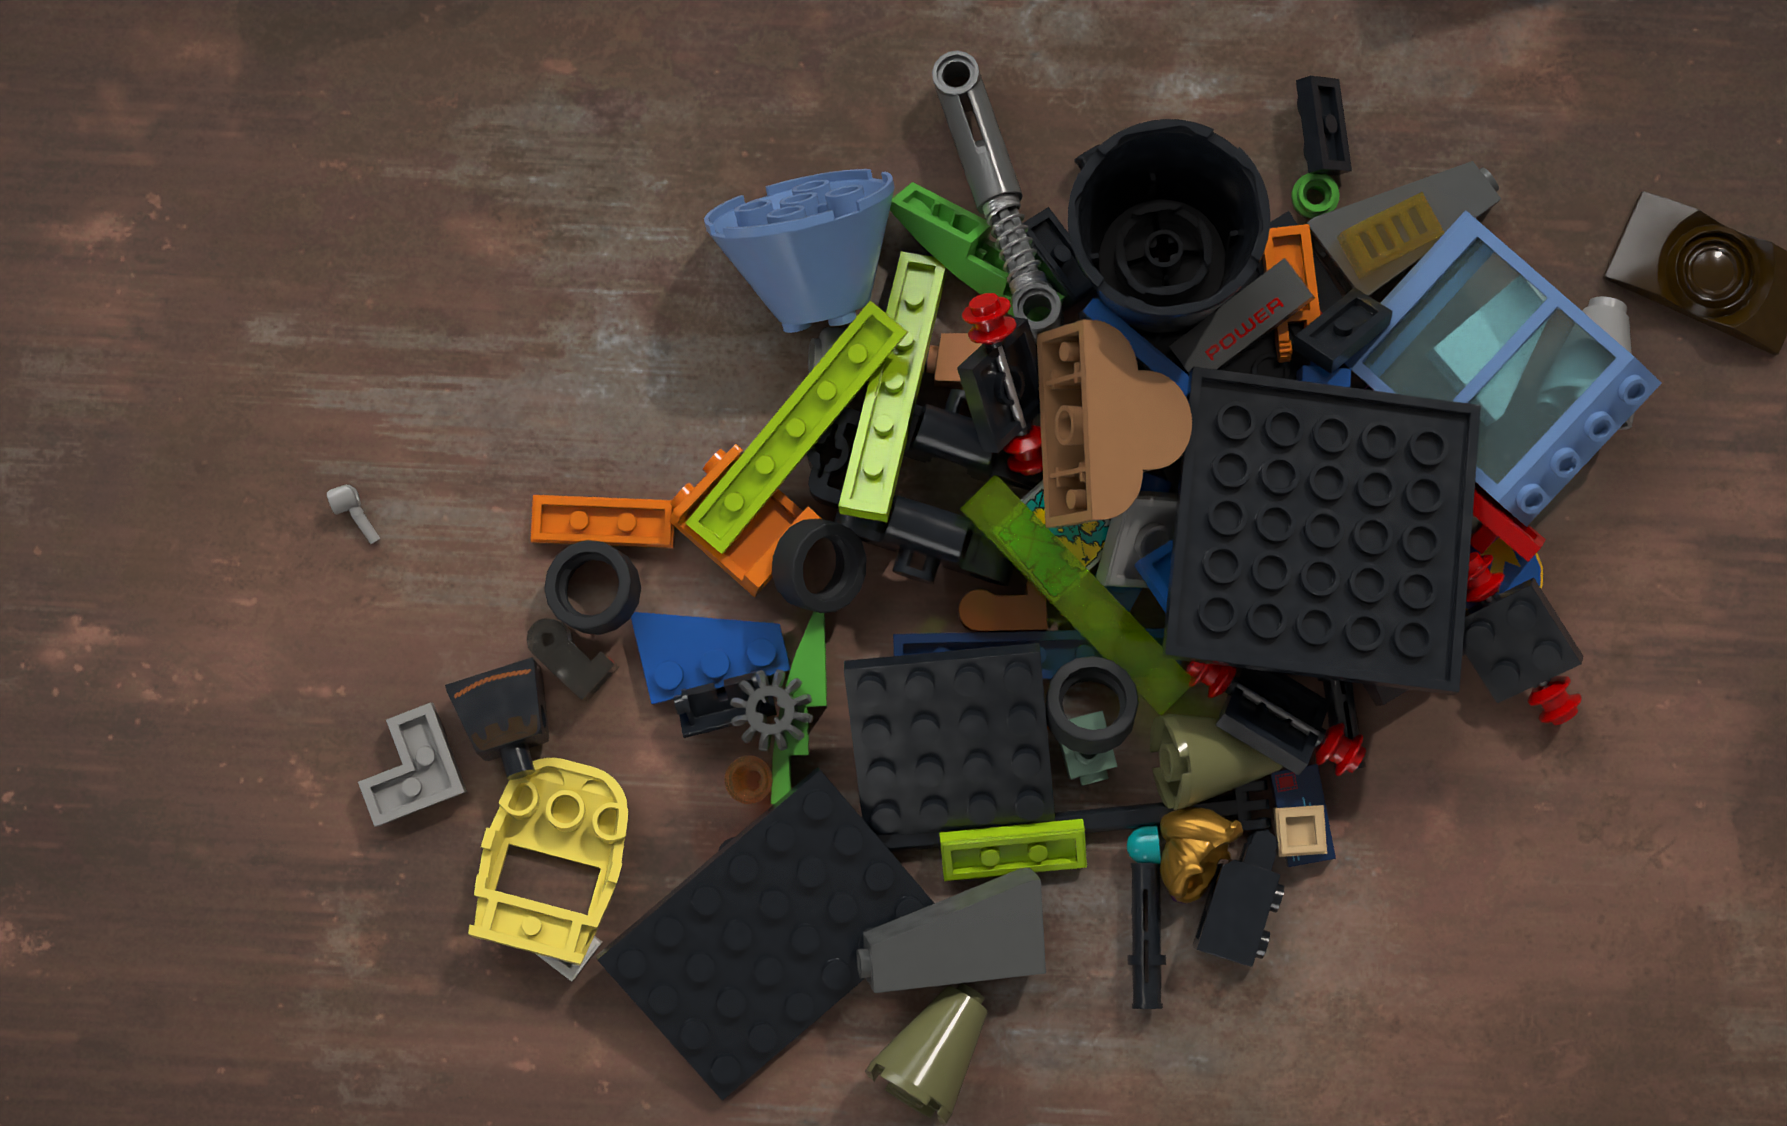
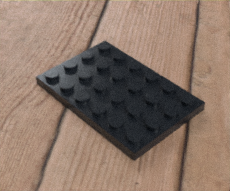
[596,767,935,1101]

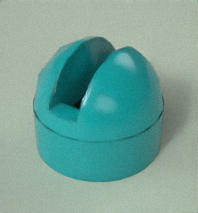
[1127,825,1161,864]

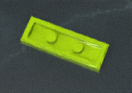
[939,819,1087,881]

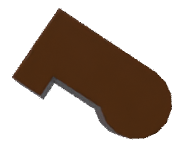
[958,582,1047,632]

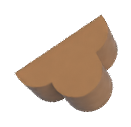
[1037,320,1192,528]

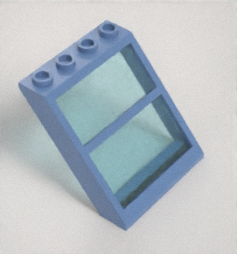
[1345,210,1662,527]

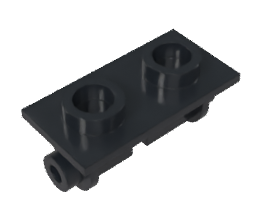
[673,670,777,738]

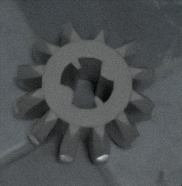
[731,669,813,751]

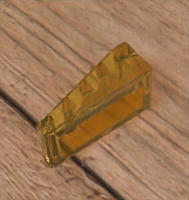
[1336,192,1445,279]

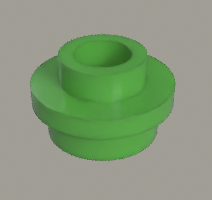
[1291,173,1339,219]

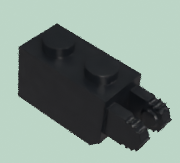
[1192,829,1284,967]

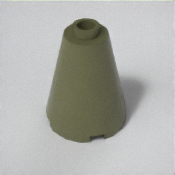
[1150,714,1282,810]
[865,983,988,1124]

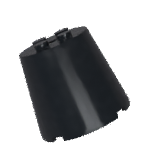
[1068,119,1270,333]

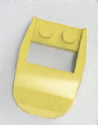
[468,758,628,966]

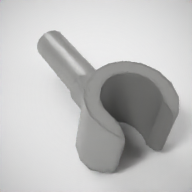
[327,484,380,544]

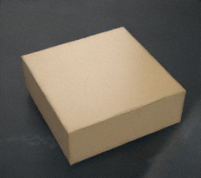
[1273,805,1327,857]

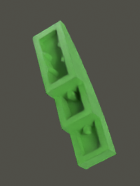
[890,182,1065,322]
[771,612,827,804]

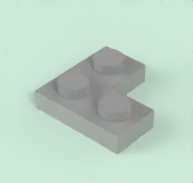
[358,702,467,827]

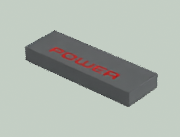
[1169,258,1315,373]

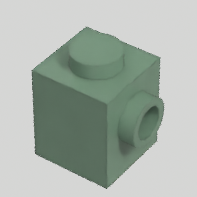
[1059,711,1118,786]

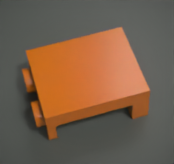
[670,444,822,598]

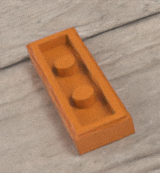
[531,495,675,549]

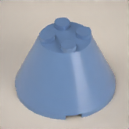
[704,169,895,333]

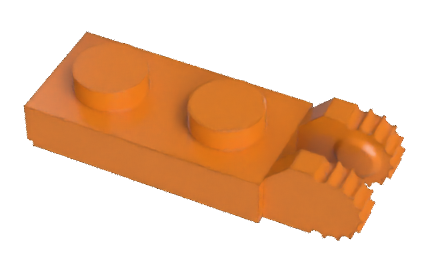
[1262,224,1320,363]

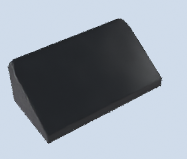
[1023,207,1094,313]

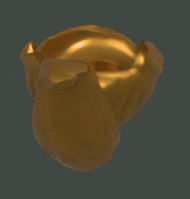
[1160,806,1243,903]

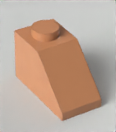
[926,333,982,390]

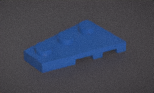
[631,612,791,704]

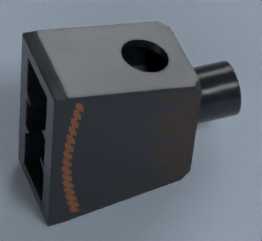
[445,657,549,780]

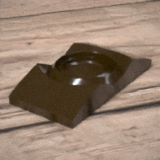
[1603,191,1787,356]

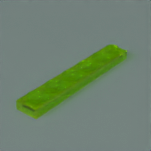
[960,475,1191,716]

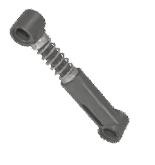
[932,50,1065,344]

